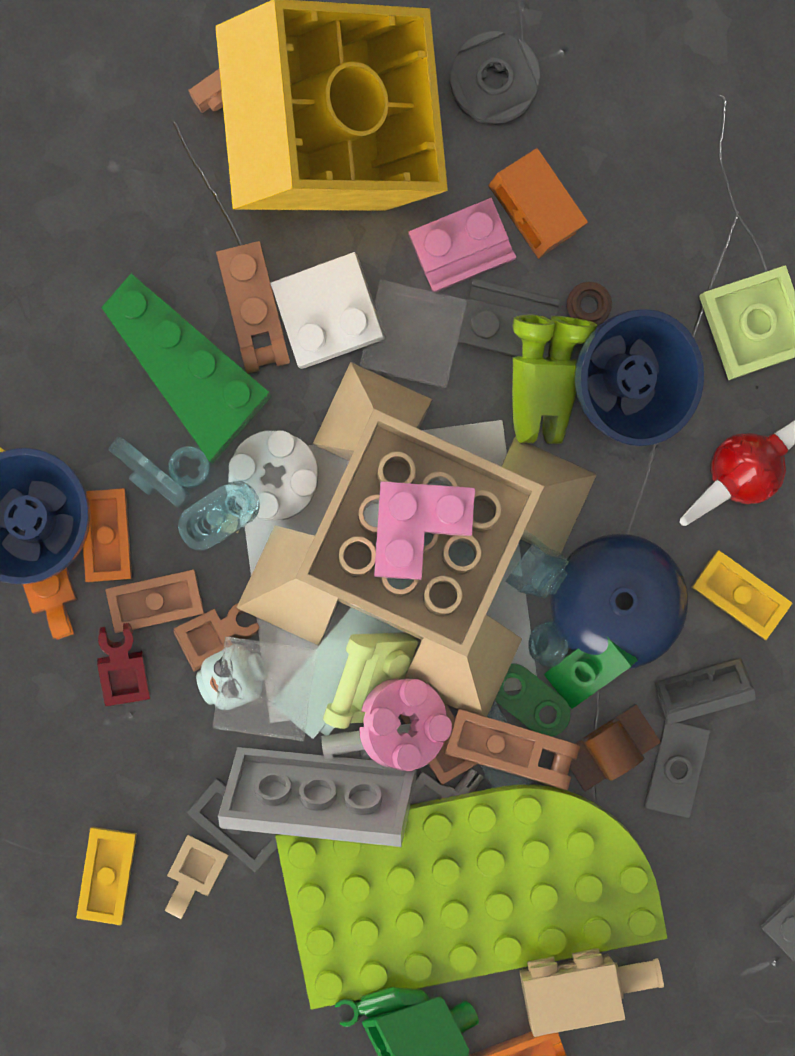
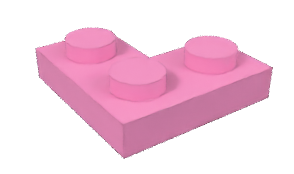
[374,482,475,580]

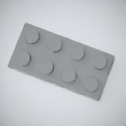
[218,747,417,847]

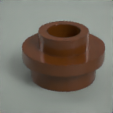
[567,282,612,326]

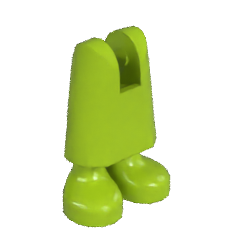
[512,315,597,444]

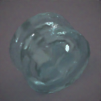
[168,447,210,488]

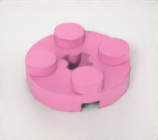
[359,678,452,771]

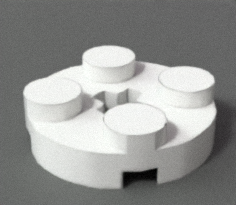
[228,430,318,521]

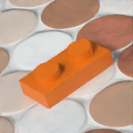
[83,488,132,582]

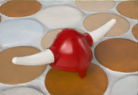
[680,420,795,526]

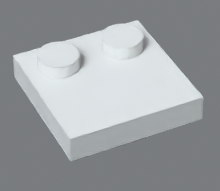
[271,252,386,369]

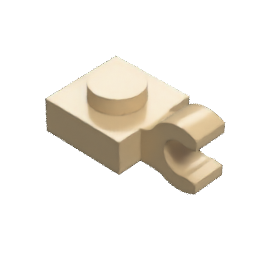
[165,834,229,919]

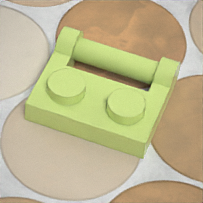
[323,632,418,729]

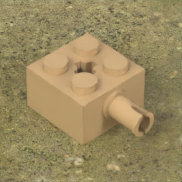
[519,948,664,1037]

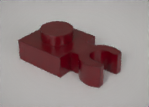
[97,623,150,707]

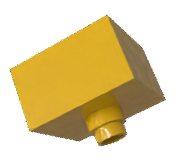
[216,0,448,211]

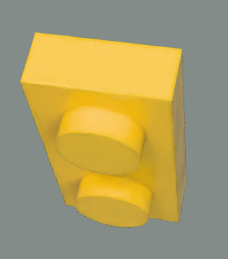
[691,550,793,640]
[76,827,137,925]

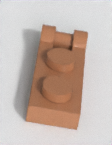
[216,241,290,374]
[445,709,580,791]

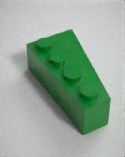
[101,273,272,464]

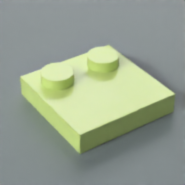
[699,265,795,380]

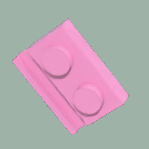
[408,197,516,294]

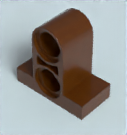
[569,704,661,792]

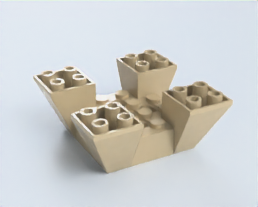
[237,362,597,717]

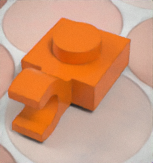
[23,568,77,640]

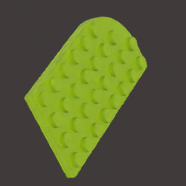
[275,784,668,1009]

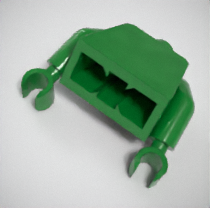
[334,987,479,1056]

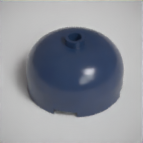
[550,534,688,670]

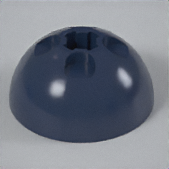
[575,309,704,446]
[0,448,90,584]

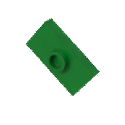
[544,637,638,709]

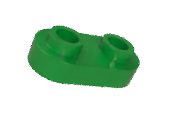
[495,663,570,737]

